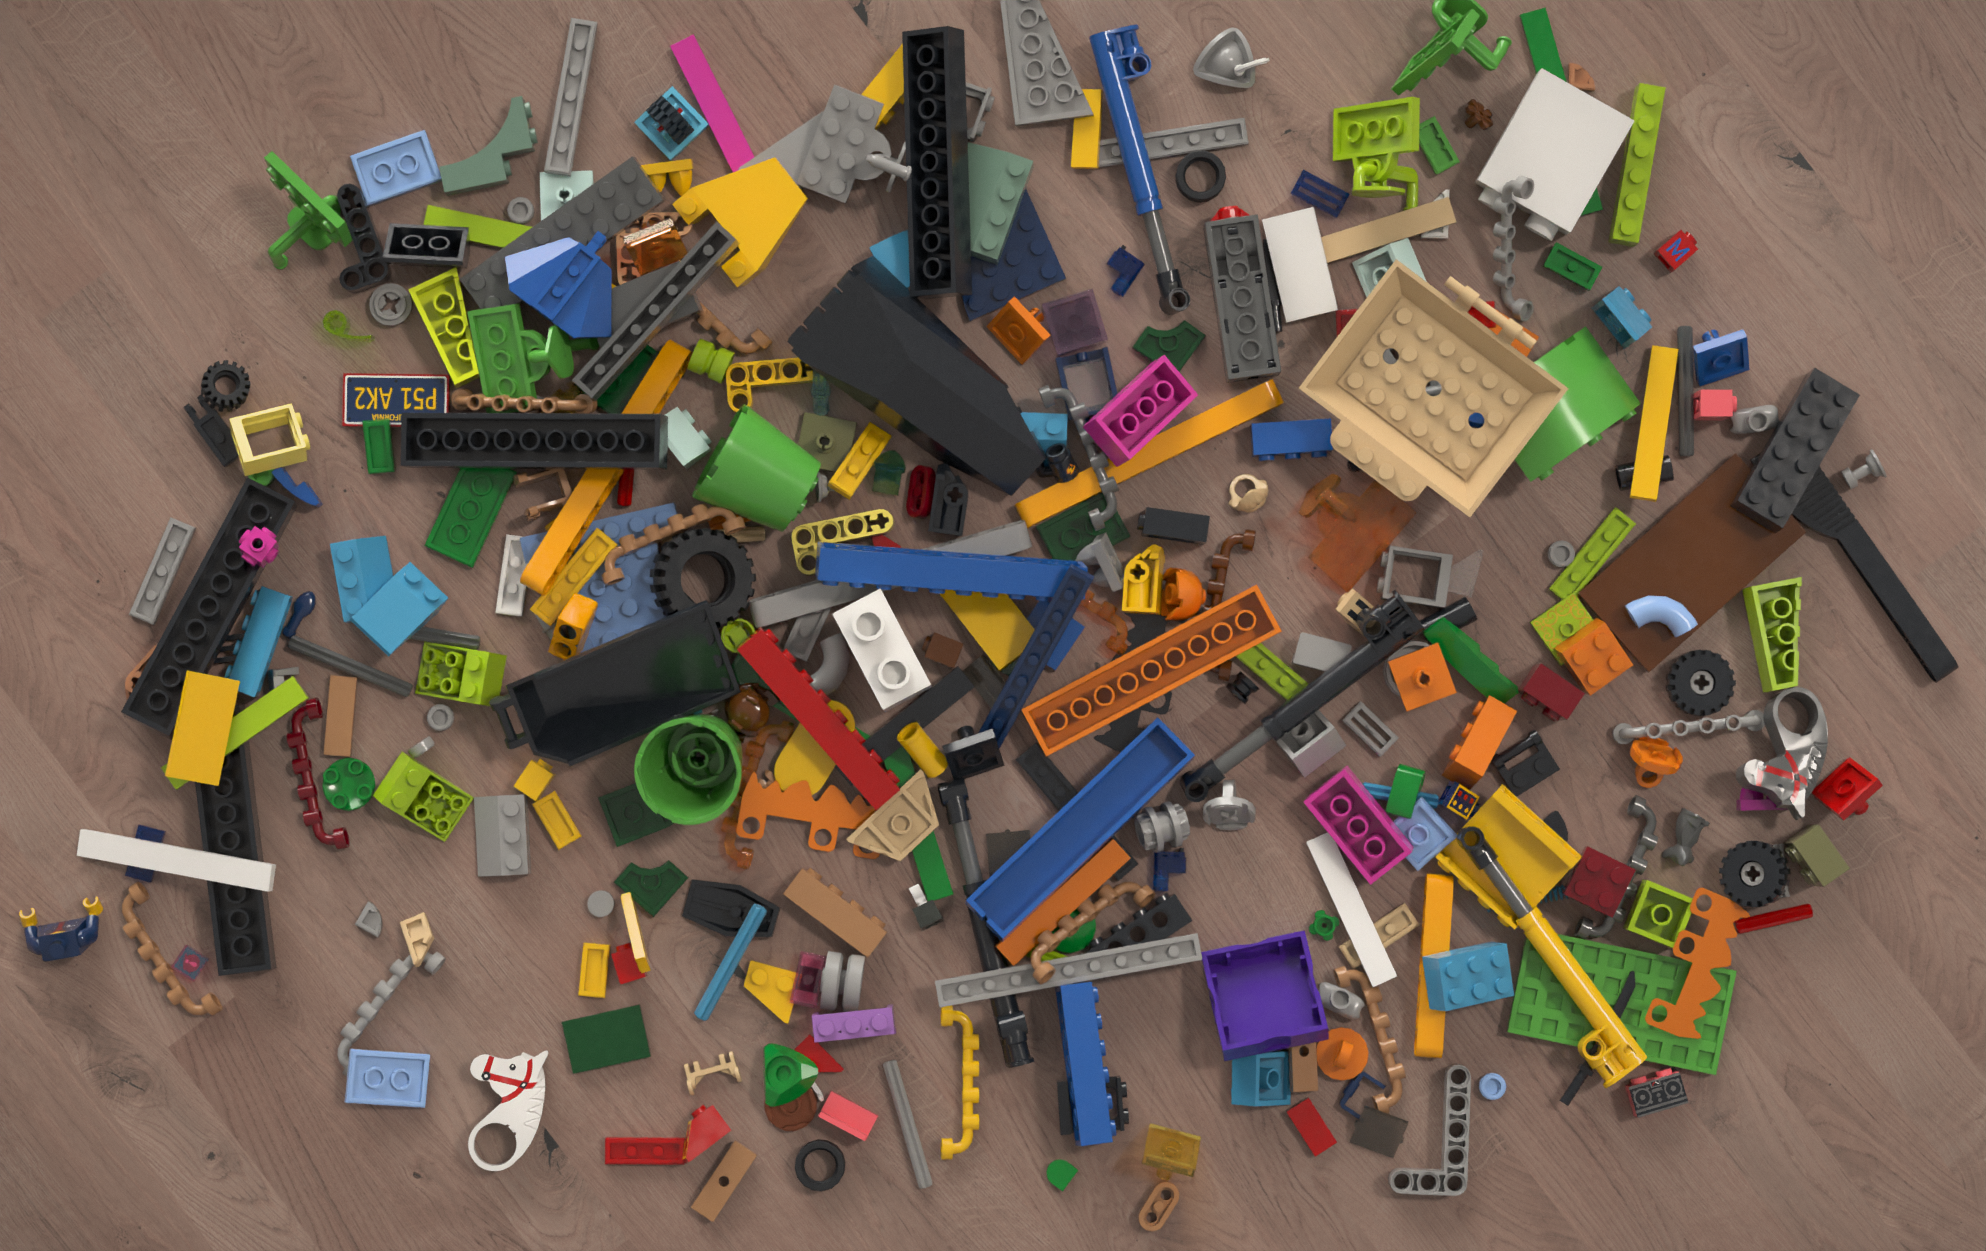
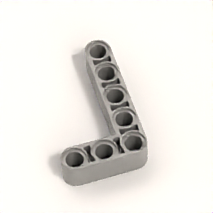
[1388,1063,1471,1196]

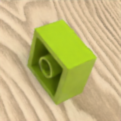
[1623,879,1693,949]

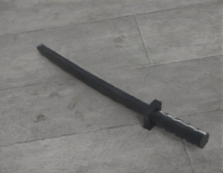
[1559,971,1635,1106]

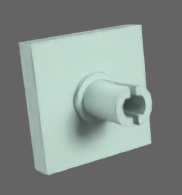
[540,171,594,221]

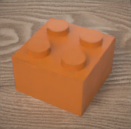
[1554,618,1633,696]

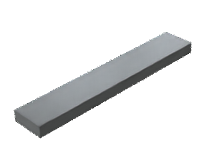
[544,18,598,177]
[1099,118,1249,168]

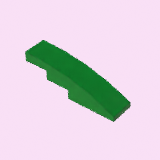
[1424,616,1519,704]

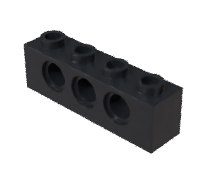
[1086,892,1192,979]

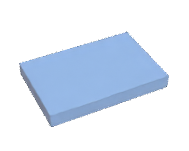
[350,130,442,207]
[345,1049,430,1108]

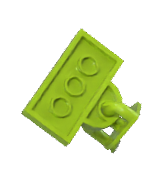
[1333,97,1420,211]

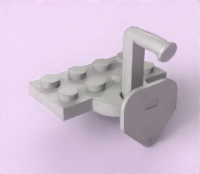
[796,85,912,203]

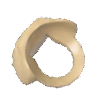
[1228,474,1269,513]

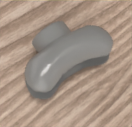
[1730,405,1779,434]
[1318,982,1365,1020]

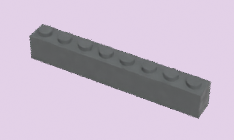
[572,222,740,401]

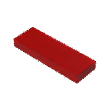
[605,1137,685,1165]

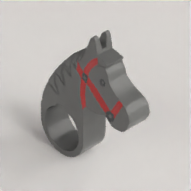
[1736,687,1828,820]

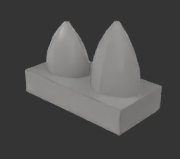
[1076,533,1124,592]

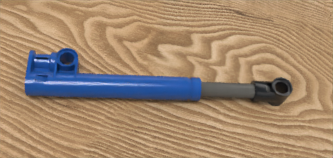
[1089,24,1191,315]

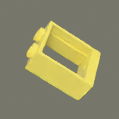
[229,403,310,476]

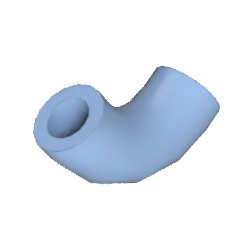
[1625,595,1698,637]

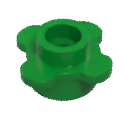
[1309,910,1340,941]

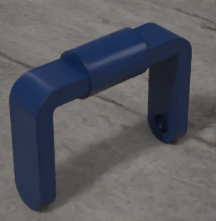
[1339,1071,1386,1122]

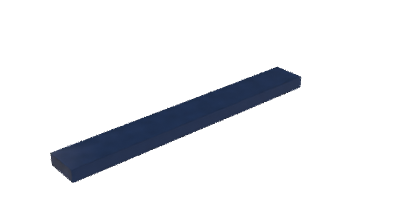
[978,564,1095,749]

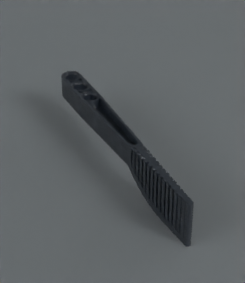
[1750,453,1959,683]

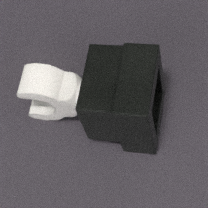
[909,884,944,931]

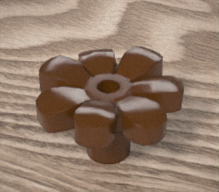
[1465,99,1494,130]

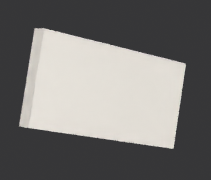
[1262,207,1338,323]

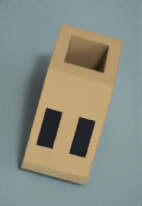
[1336,589,1376,637]

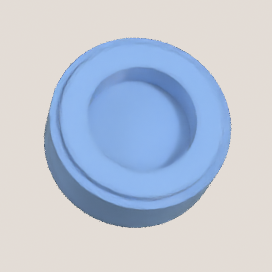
[1479,1073,1506,1100]

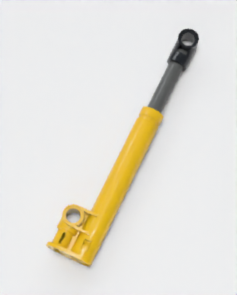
[1457,827,1647,1088]

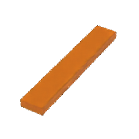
[995,838,1131,966]

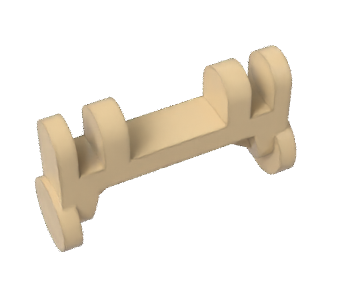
[684,1051,742,1095]

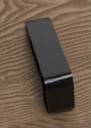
[337,183,391,293]

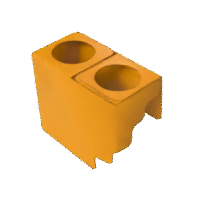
[548,593,598,660]

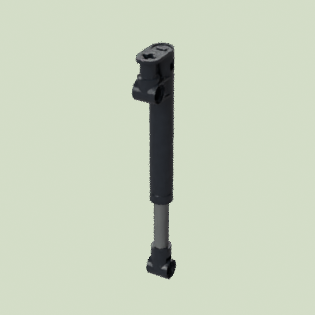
[1180,590,1426,802]
[937,778,1034,1068]

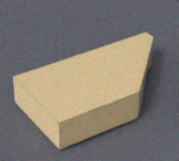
[400,912,434,968]

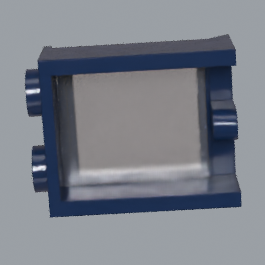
[1055,347,1117,422]

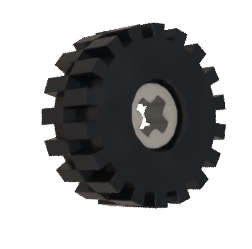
[1666,650,1736,716]
[1719,840,1791,907]

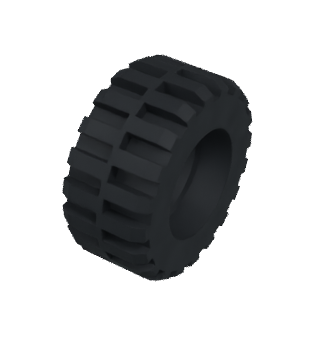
[650,528,756,628]

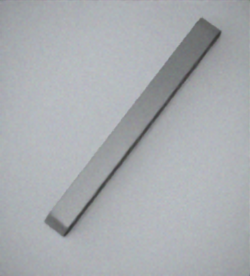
[748,520,1032,628]

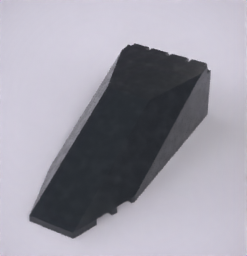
[787,256,1047,496]

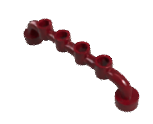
[287,697,350,850]

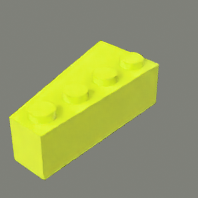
[409,267,480,389]

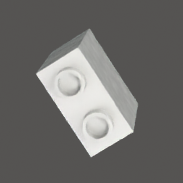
[1475,68,1634,241]
[833,589,932,712]

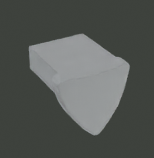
[267,667,299,692]

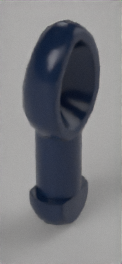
[283,591,316,638]

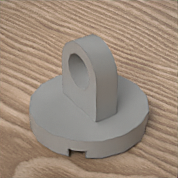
[1203,779,1256,830]

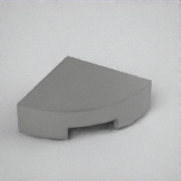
[355,901,383,937]

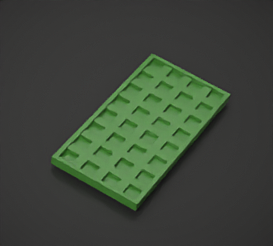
[1506,934,1737,1075]

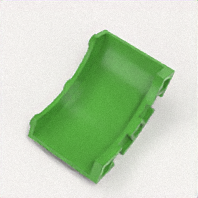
[1515,326,1641,482]

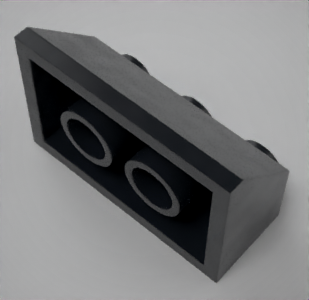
[383,223,470,269]

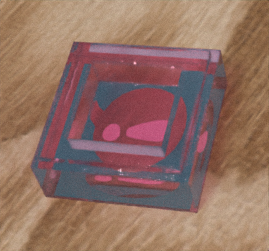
[171,944,209,982]

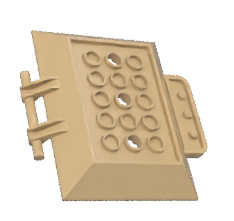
[1299,259,1569,517]

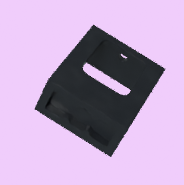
[1057,1076,1129,1135]

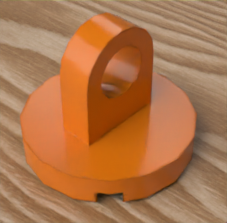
[1630,737,1683,788]
[1316,1027,1369,1081]

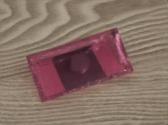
[789,951,827,1009]

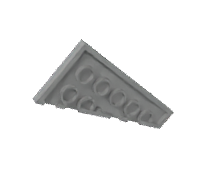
[1000,0,1094,126]

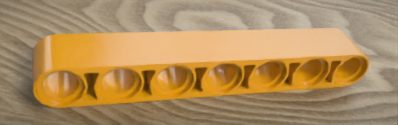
[1414,874,1454,1058]

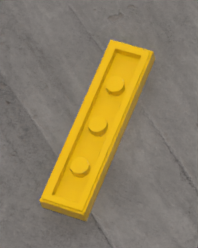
[530,528,618,626]

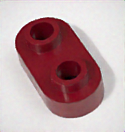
[906,465,936,519]

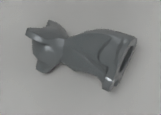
[1662,808,1710,866]

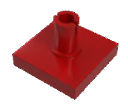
[1811,757,1883,821]

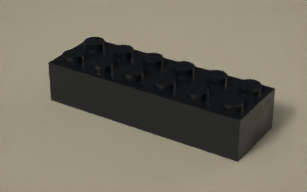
[1730,368,1860,533]

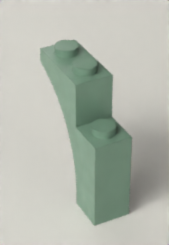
[439,96,538,196]

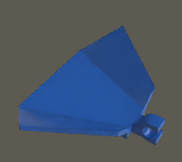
[505,231,612,339]

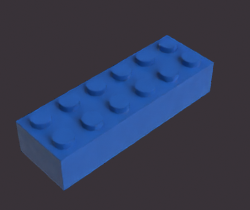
[1055,982,1116,1146]

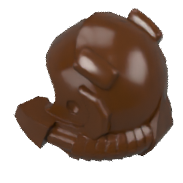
[725,683,780,736]

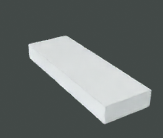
[496,534,528,617]

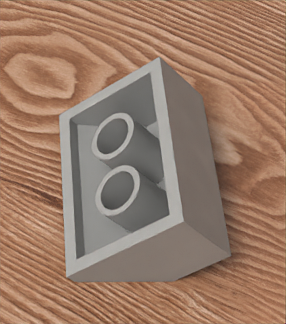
[474,794,531,877]

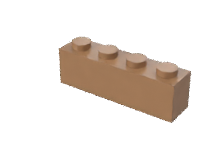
[783,867,888,958]

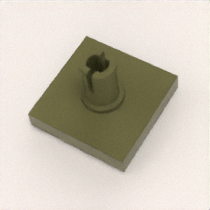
[798,412,857,472]

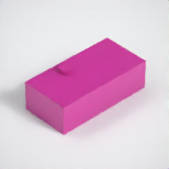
[1083,355,1198,467]
[1303,765,1414,885]

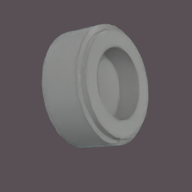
[507,197,535,224]
[1547,541,1575,567]
[427,704,455,731]
[408,735,435,758]
[587,890,615,917]

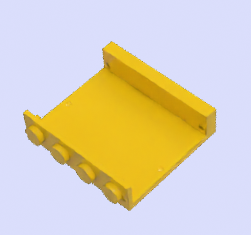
[1436,784,1582,930]

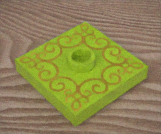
[1529,592,1593,666]

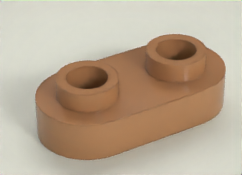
[1138,1181,1179,1231]

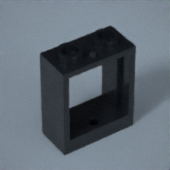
[1137,507,1210,545]

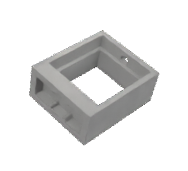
[1376,546,1453,608]

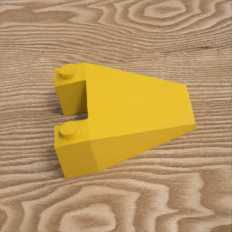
[672,157,808,287]

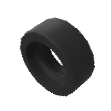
[1175,150,1226,203]
[795,1139,846,1191]

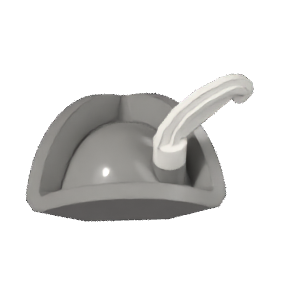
[1193,28,1270,88]

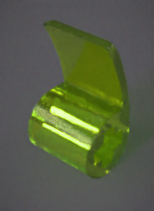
[323,310,375,342]

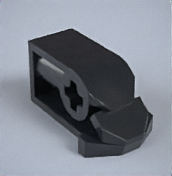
[928,463,969,536]

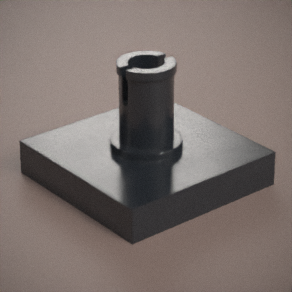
[942,726,1005,780]

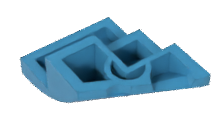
[869,230,910,288]

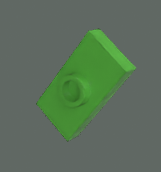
[1419,116,1460,175]

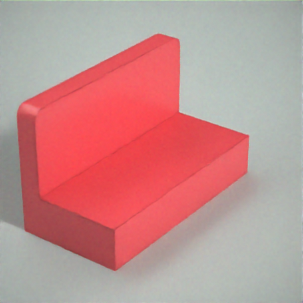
[818,1091,878,1141]

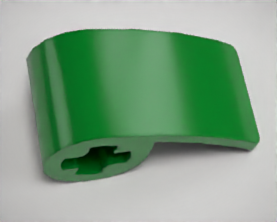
[1386,764,1426,819]

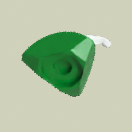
[763,1043,824,1107]

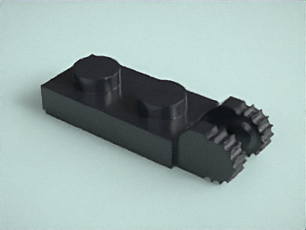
[184,395,239,468]

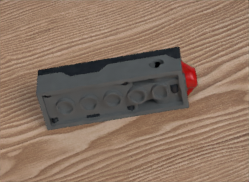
[1203,206,1281,383]

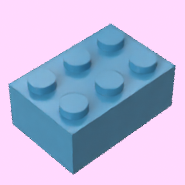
[1422,941,1514,1011]

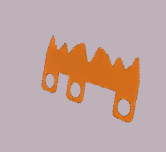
[736,772,880,859]
[1645,888,1750,1039]

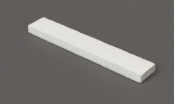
[1306,832,1397,987]

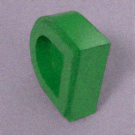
[1046,1159,1078,1192]

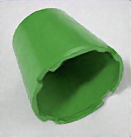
[692,404,821,532]
[634,714,742,825]

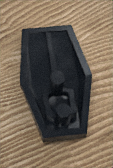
[682,879,781,937]

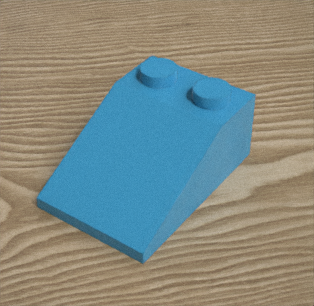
[1591,286,1652,349]
[350,562,448,657]

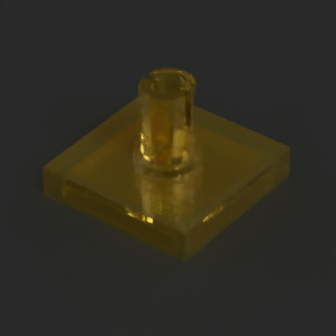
[1141,1123,1201,1180]

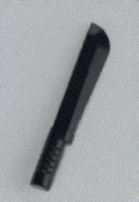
[1263,239,1283,333]

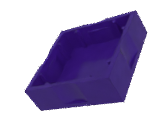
[1201,930,1329,1061]

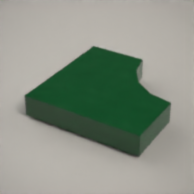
[1132,320,1206,372]
[614,860,689,917]

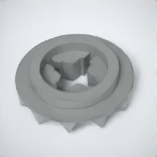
[369,283,412,326]

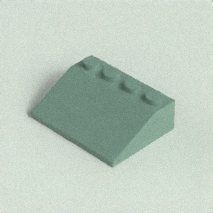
[968,142,1034,265]

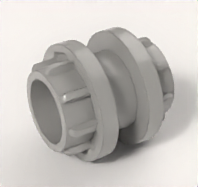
[1134,801,1190,853]

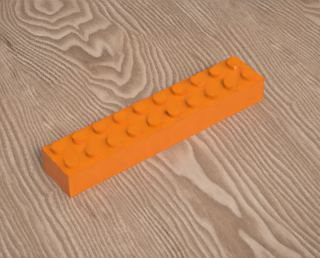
[1021,584,1282,757]

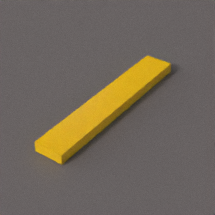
[1630,345,1679,502]

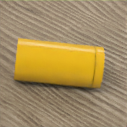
[897,722,948,778]

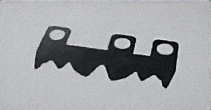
[1094,612,1188,752]

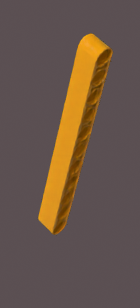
[520,339,693,596]
[1014,379,1284,528]

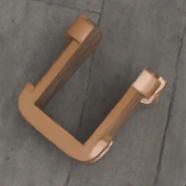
[513,469,572,522]

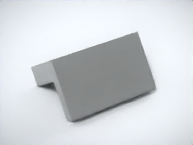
[1291,632,1352,672]

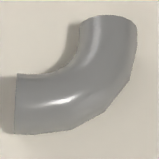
[810,633,850,695]

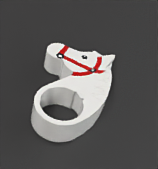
[468,1050,548,1171]

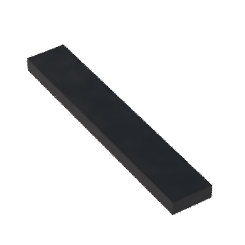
[835,666,975,787]
[1016,743,1138,881]

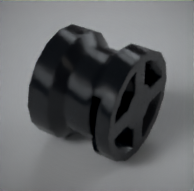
[1226,671,1259,704]

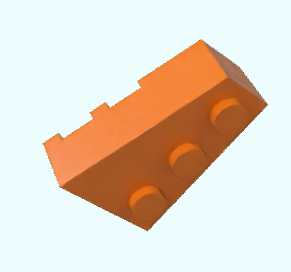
[1441,695,1517,790]

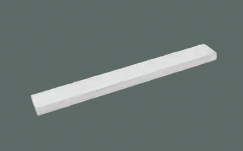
[77,829,276,892]

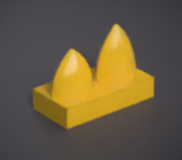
[641,159,694,196]

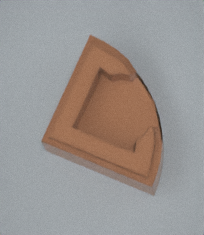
[1568,63,1595,91]

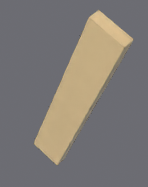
[1321,197,1456,264]

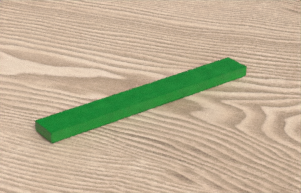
[1519,7,1603,216]

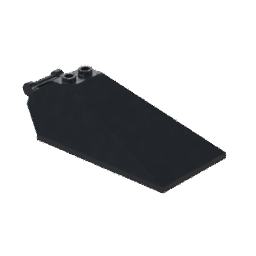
[489,600,741,766]

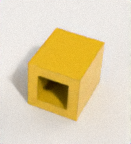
[514,758,556,801]

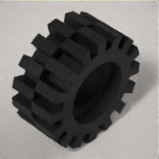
[201,360,251,412]

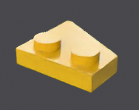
[744,960,802,1024]

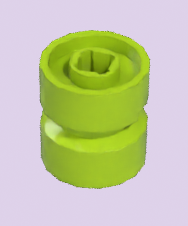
[687,338,735,384]
[721,619,756,654]

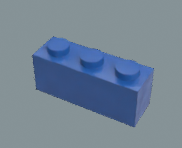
[1250,418,1333,461]

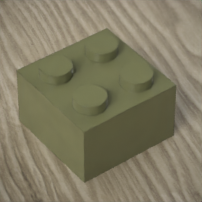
[1783,824,1850,887]

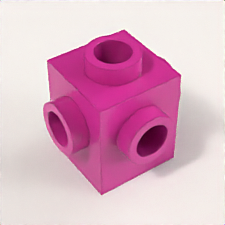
[239,526,279,568]

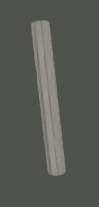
[883,1060,932,1189]

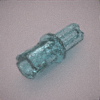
[810,370,831,416]

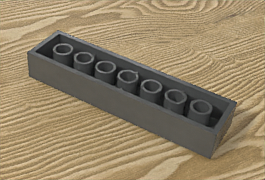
[460,156,666,309]

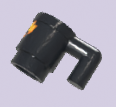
[1036,443,1080,483]

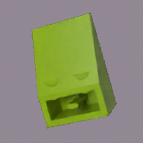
[415,641,507,707]
[373,751,474,842]

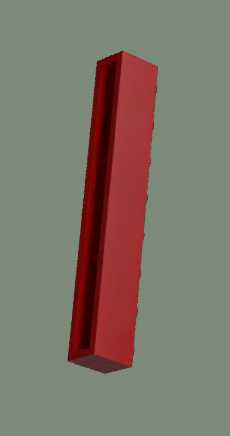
[737,627,900,810]

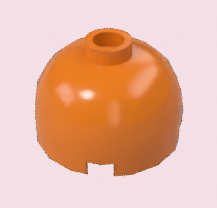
[1161,567,1206,621]

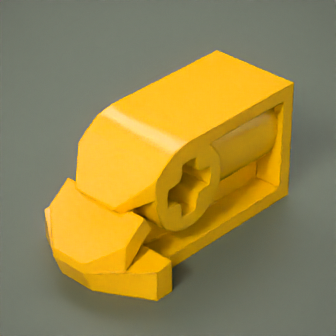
[1122,544,1165,615]

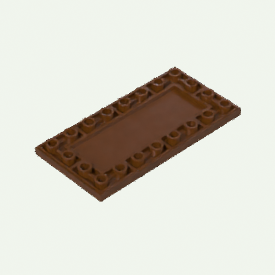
[1578,453,1806,673]

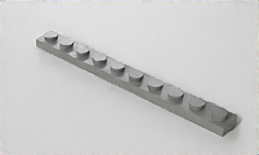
[935,933,1202,1007]

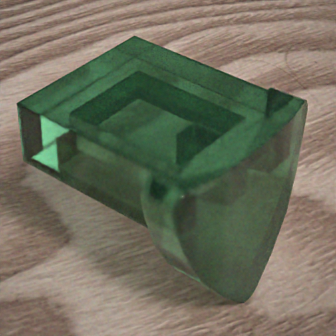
[872,450,906,496]

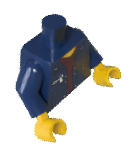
[19,896,103,962]

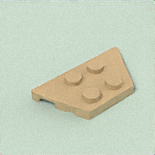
[846,769,939,861]

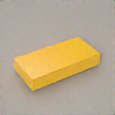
[532,791,582,850]
[578,942,611,998]

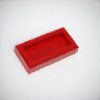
[1286,1097,1338,1157]

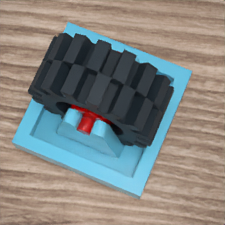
[634,86,709,161]

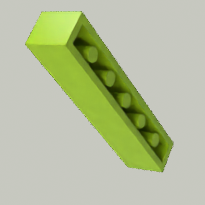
[1608,83,1666,247]

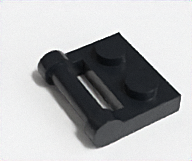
[1491,729,1560,797]

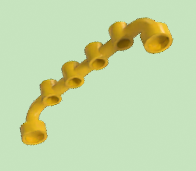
[940,1005,979,1160]

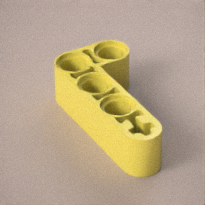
[792,509,894,575]

